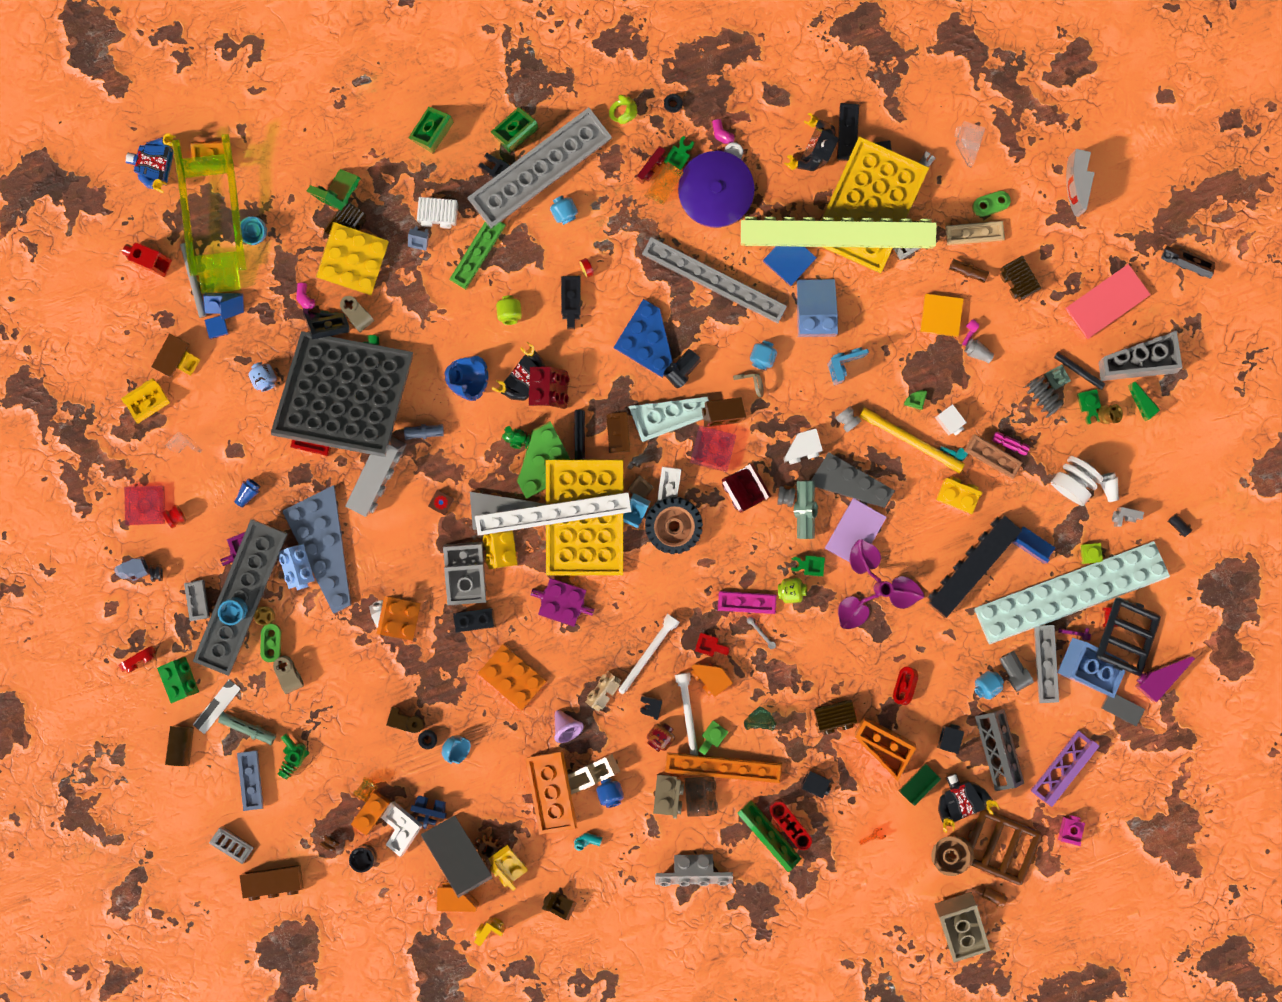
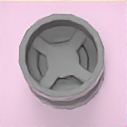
[836,406,862,433]

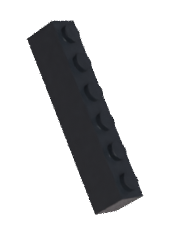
[927,515,1022,618]

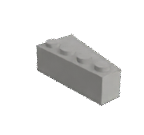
[1098,331,1182,381]
[345,436,407,517]

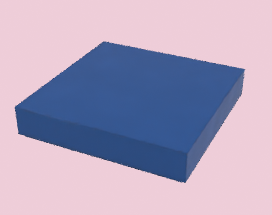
[763,246,817,287]

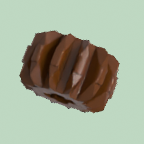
[473,833,505,866]

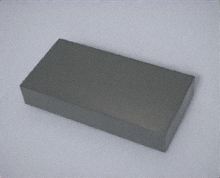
[1101,691,1145,726]

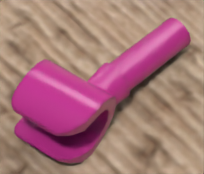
[962,319,979,346]

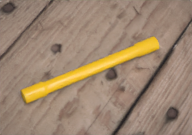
[859,407,965,473]

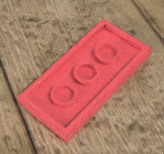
[1065,264,1150,339]

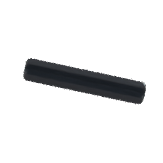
[574,409,585,460]

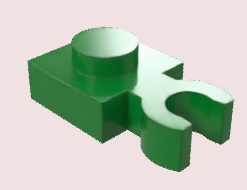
[664,136,694,173]
[1077,389,1101,425]
[790,556,825,577]

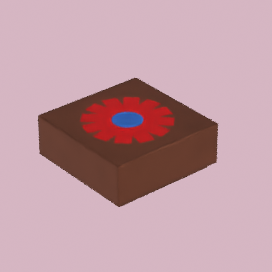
[428,490,454,515]

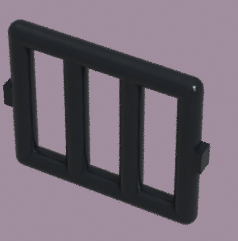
[1096,597,1161,676]

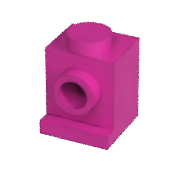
[1058,815,1085,846]

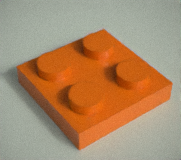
[376,596,421,641]

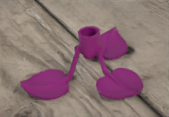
[838,539,924,629]

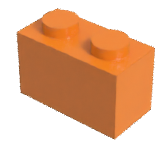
[350,791,391,836]

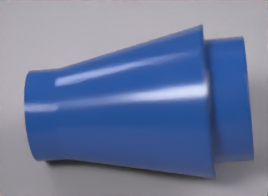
[234,478,260,508]

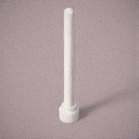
[619,614,680,694]
[675,672,698,755]

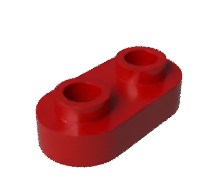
[118,646,156,673]
[893,667,919,705]

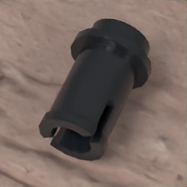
[1167,513,1193,538]

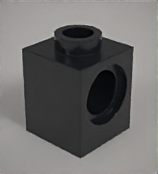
[937,723,964,754]
[800,770,832,799]

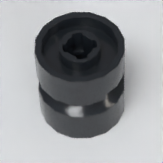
[349,844,377,873]

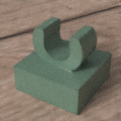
[1044,365,1071,390]

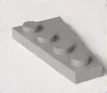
[470,492,546,530]

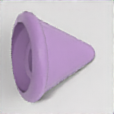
[554,710,584,743]

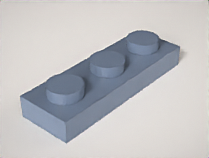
[237,750,264,811]

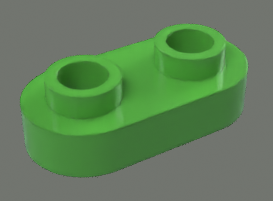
[972,191,1011,217]
[260,624,281,662]

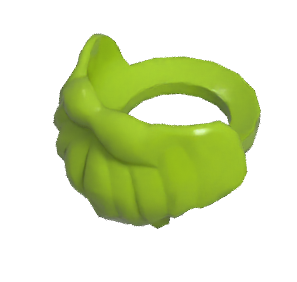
[609,95,638,124]

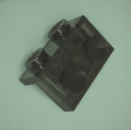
[684,776,718,817]

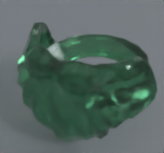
[744,706,776,731]

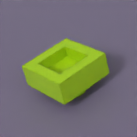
[1080,543,1103,564]

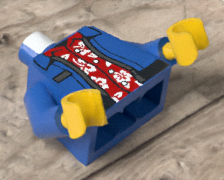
[126,133,176,193]

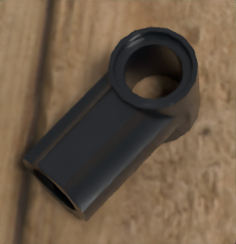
[663,349,701,389]

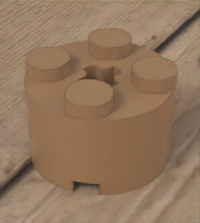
[931,835,974,876]

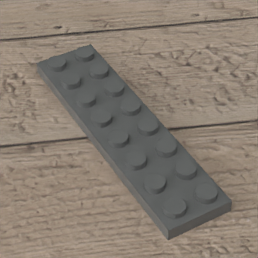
[193,519,288,676]

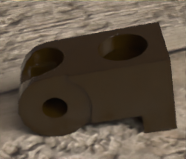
[386,706,424,733]

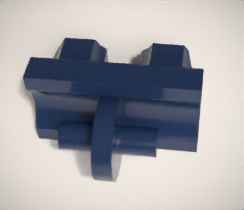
[410,796,447,829]

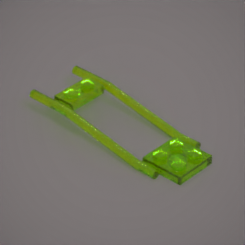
[172,134,247,294]

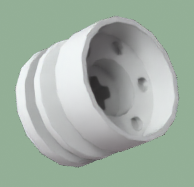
[1051,456,1103,506]

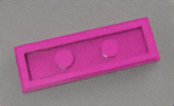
[718,591,777,614]

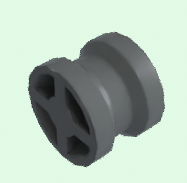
[777,486,795,507]

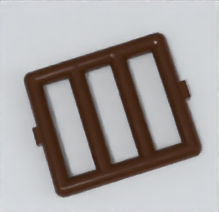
[968,809,1042,886]

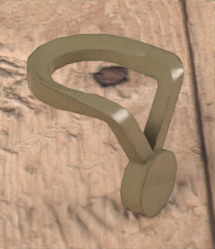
[733,374,764,397]

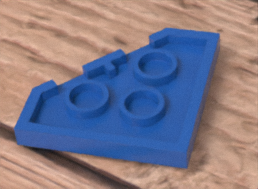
[613,299,672,378]

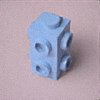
[279,544,315,590]

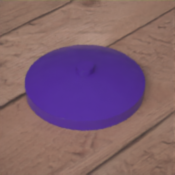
[678,151,754,228]

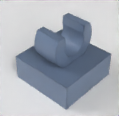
[408,226,429,251]

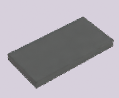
[421,816,492,898]

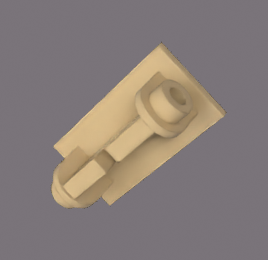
[586,671,621,712]

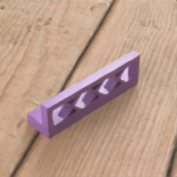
[1030,730,1099,807]

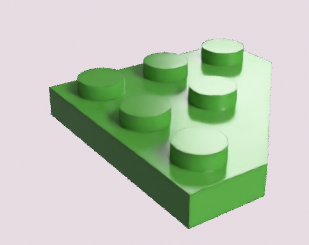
[517,421,571,499]

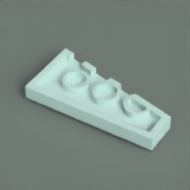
[629,397,709,442]

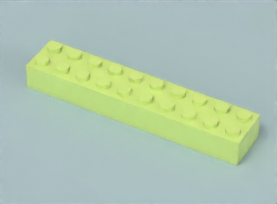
[741,217,936,248]

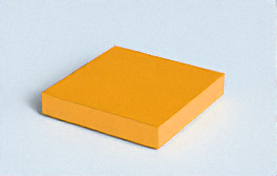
[920,294,963,337]

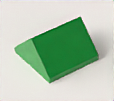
[408,107,454,154]
[491,107,538,154]

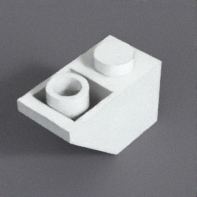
[784,429,823,465]

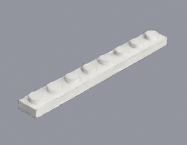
[475,492,631,535]

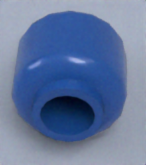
[596,778,624,808]

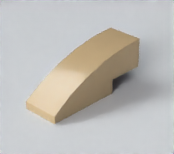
[568,754,620,795]

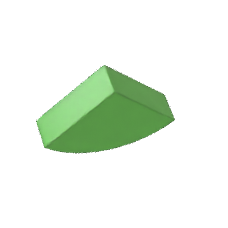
[903,391,927,410]

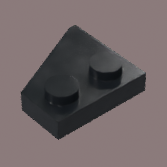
[303,308,350,340]

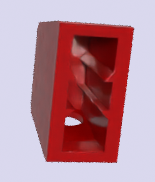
[122,242,172,278]

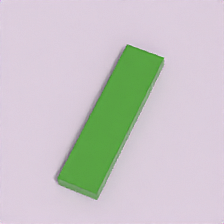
[449,222,506,290]

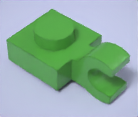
[698,721,728,755]

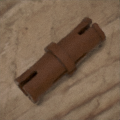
[949,258,989,283]

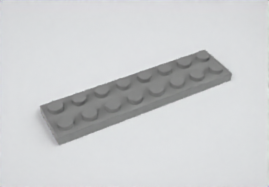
[468,108,612,229]

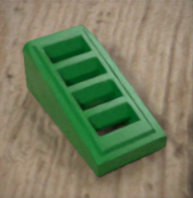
[1128,382,1160,421]

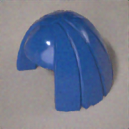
[444,356,488,401]

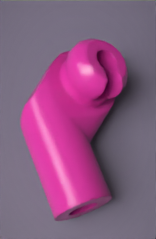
[712,119,735,144]
[296,283,315,309]

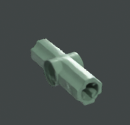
[794,480,818,539]

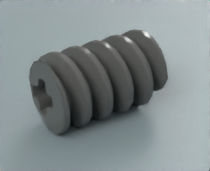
[1023,375,1064,418]

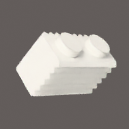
[417,197,458,229]

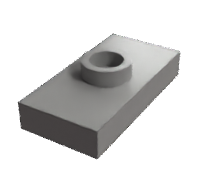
[184,580,210,621]

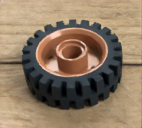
[645,496,703,555]

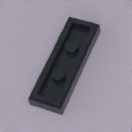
[837,103,859,161]

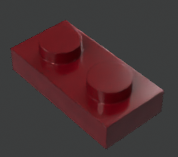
[637,146,666,184]

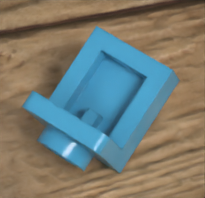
[623,493,651,528]

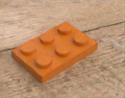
[478,644,547,711]

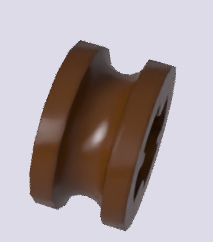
[320,835,340,852]

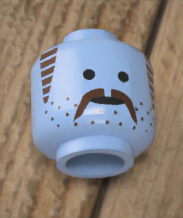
[248,362,277,392]

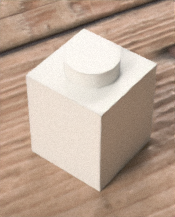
[935,404,967,436]

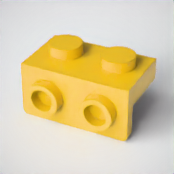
[121,378,170,423]
[483,530,517,569]
[474,917,506,946]

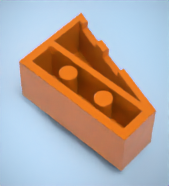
[855,716,916,782]

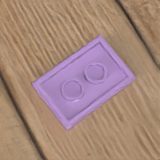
[825,498,886,563]

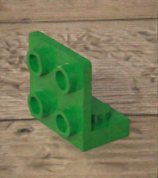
[306,169,361,210]

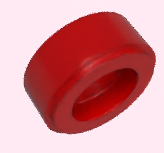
[579,258,594,278]

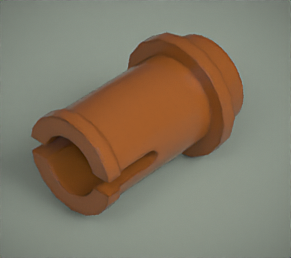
[982,886,1008,908]

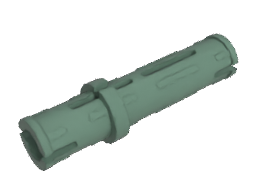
[218,711,276,746]

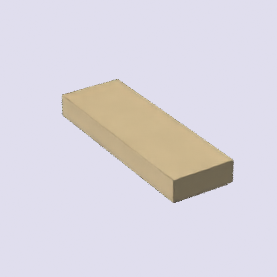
[945,221,1005,246]

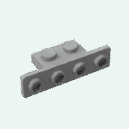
[655,854,733,887]

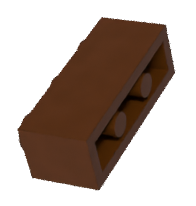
[239,865,304,901]

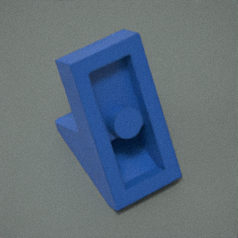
[203,293,245,320]

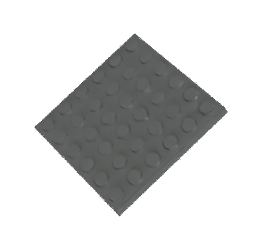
[271,331,414,457]

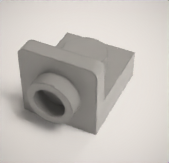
[1112,507,1144,527]

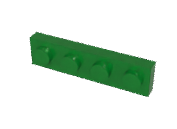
[737,800,802,872]

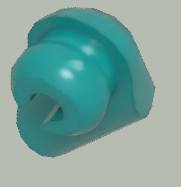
[574,833,603,851]

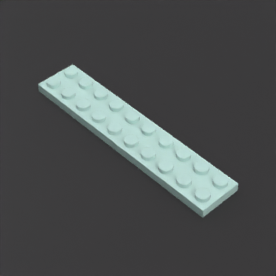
[974,541,1170,645]

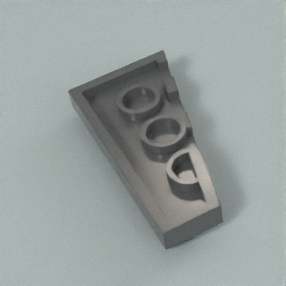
[812,452,895,508]

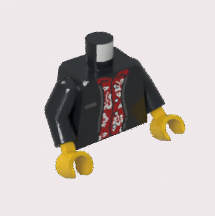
[784,113,839,171]
[492,342,546,401]
[938,773,1000,833]

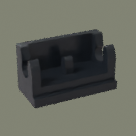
[640,694,662,720]

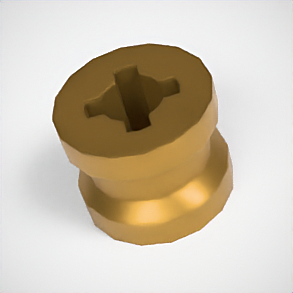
[1098,404,1123,424]
[254,606,276,626]

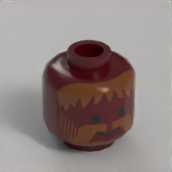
[646,723,675,752]

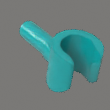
[940,446,968,461]

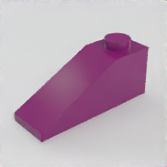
[1135,656,1195,702]

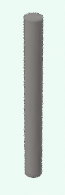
[180,243,207,318]

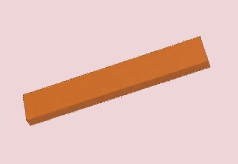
[665,752,782,783]

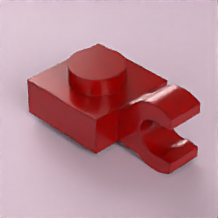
[695,633,730,657]

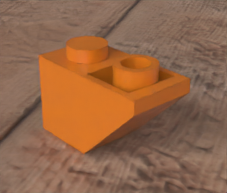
[690,664,733,697]

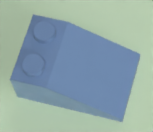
[797,279,838,337]
[1058,638,1129,698]

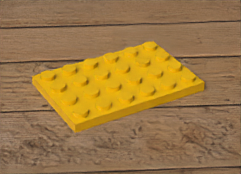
[821,136,929,274]
[546,459,623,575]

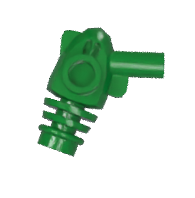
[502,426,531,449]
[278,733,309,780]

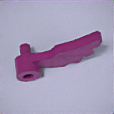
[1058,628,1091,641]

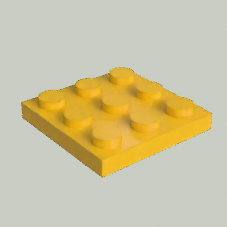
[316,222,389,295]

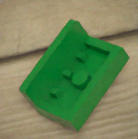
[157,657,199,704]

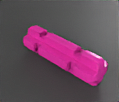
[992,432,1030,455]

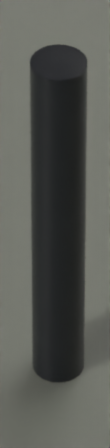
[1054,352,1105,390]

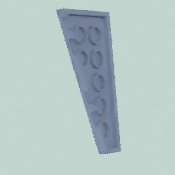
[282,485,352,614]

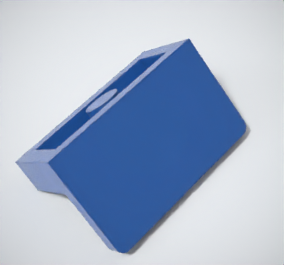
[1012,526,1055,564]

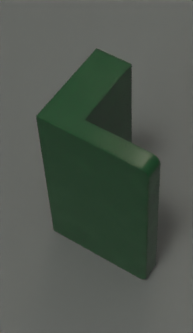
[898,763,942,806]

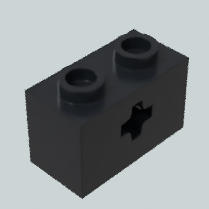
[453,608,496,633]

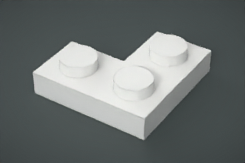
[381,801,423,857]

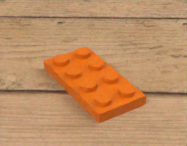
[525,751,578,835]

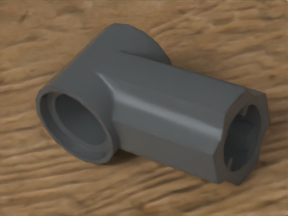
[999,651,1034,692]

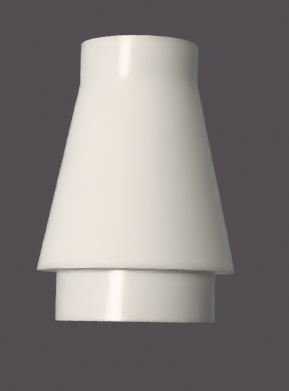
[1101,472,1119,502]

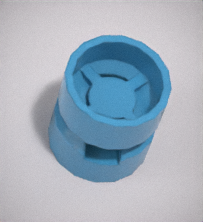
[218,597,248,625]

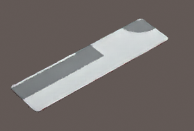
[193,680,240,734]

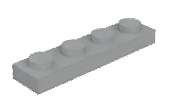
[1034,625,1059,703]

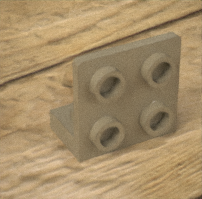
[653,774,684,819]

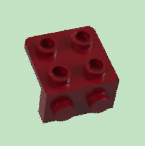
[529,367,570,409]
[722,463,771,513]

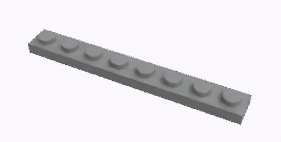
[642,237,787,324]

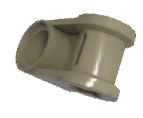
[340,296,375,332]
[273,656,304,695]

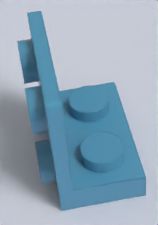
[827,347,869,386]

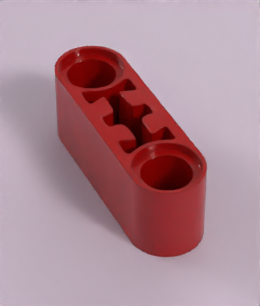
[769,800,812,850]

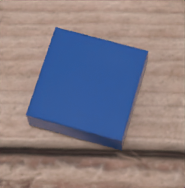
[205,316,229,339]

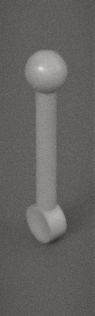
[747,617,776,649]

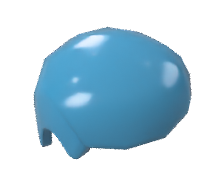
[238,216,267,245]
[441,735,471,764]

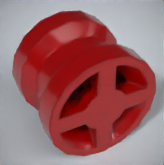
[163,505,186,529]

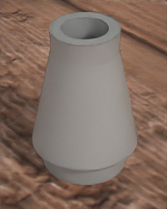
[964,339,994,364]

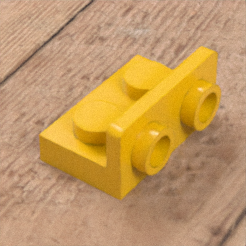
[936,476,982,515]
[488,845,528,891]

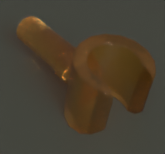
[859,828,886,845]

